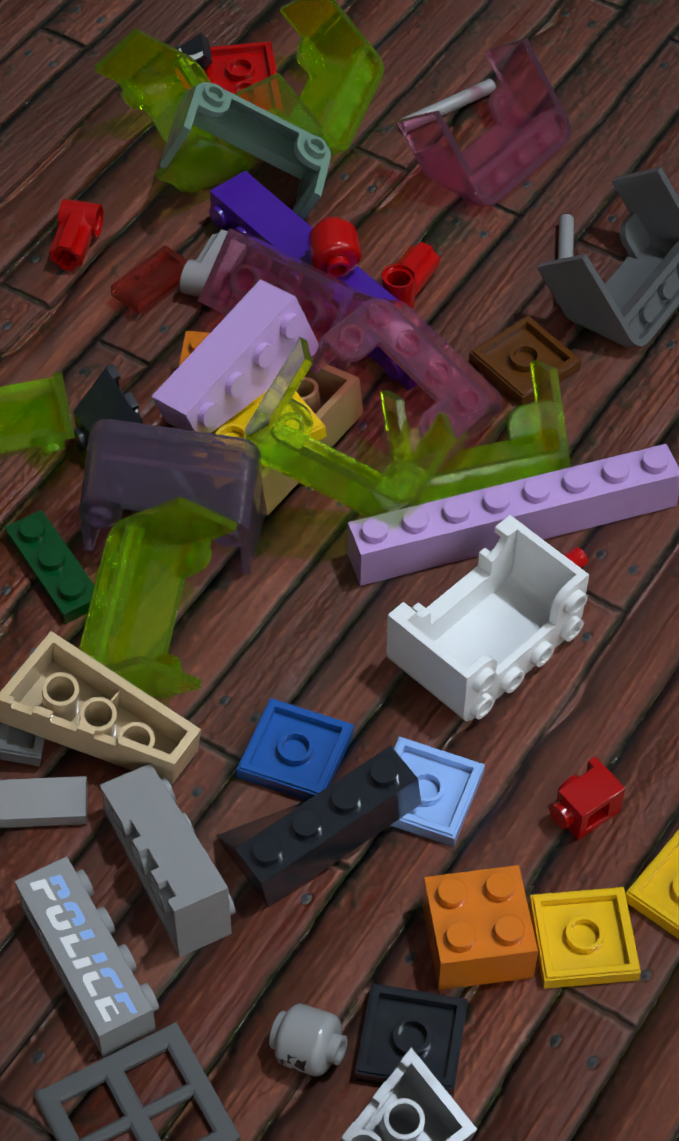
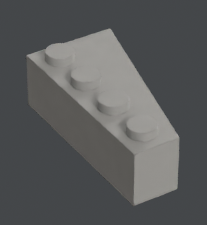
[100,763,235,957]
[340,1047,477,1141]

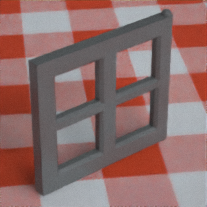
[34,1022,241,1141]

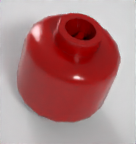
[307,217,362,277]

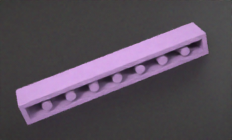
[347,444,679,586]

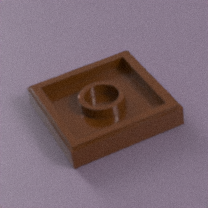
[469,316,582,407]

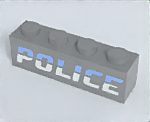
[15,856,159,1058]

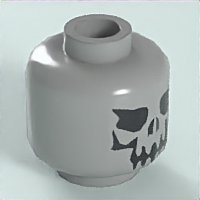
[269,1003,348,1077]

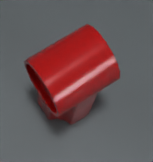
[49,199,104,271]
[381,242,440,311]

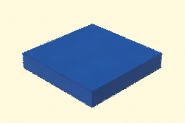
[237,698,354,800]

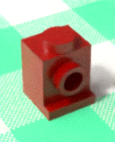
[549,756,625,840]

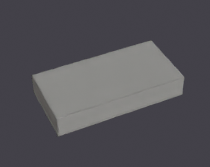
[0,776,88,828]

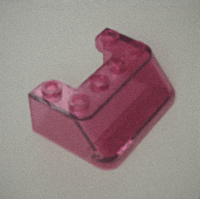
[309,298,502,482]

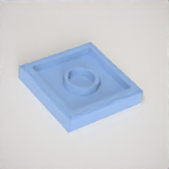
[390,736,485,847]

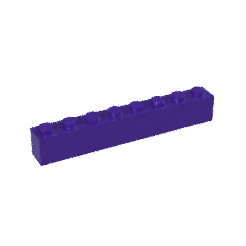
[209,171,446,390]

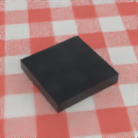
[355,983,468,1097]

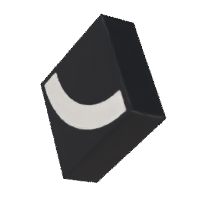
[174,33,213,82]

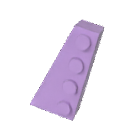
[151,279,321,441]

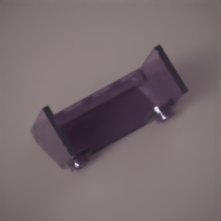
[79,419,264,574]

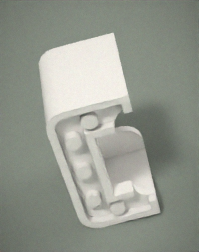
[386,515,589,721]

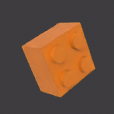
[422,865,538,990]

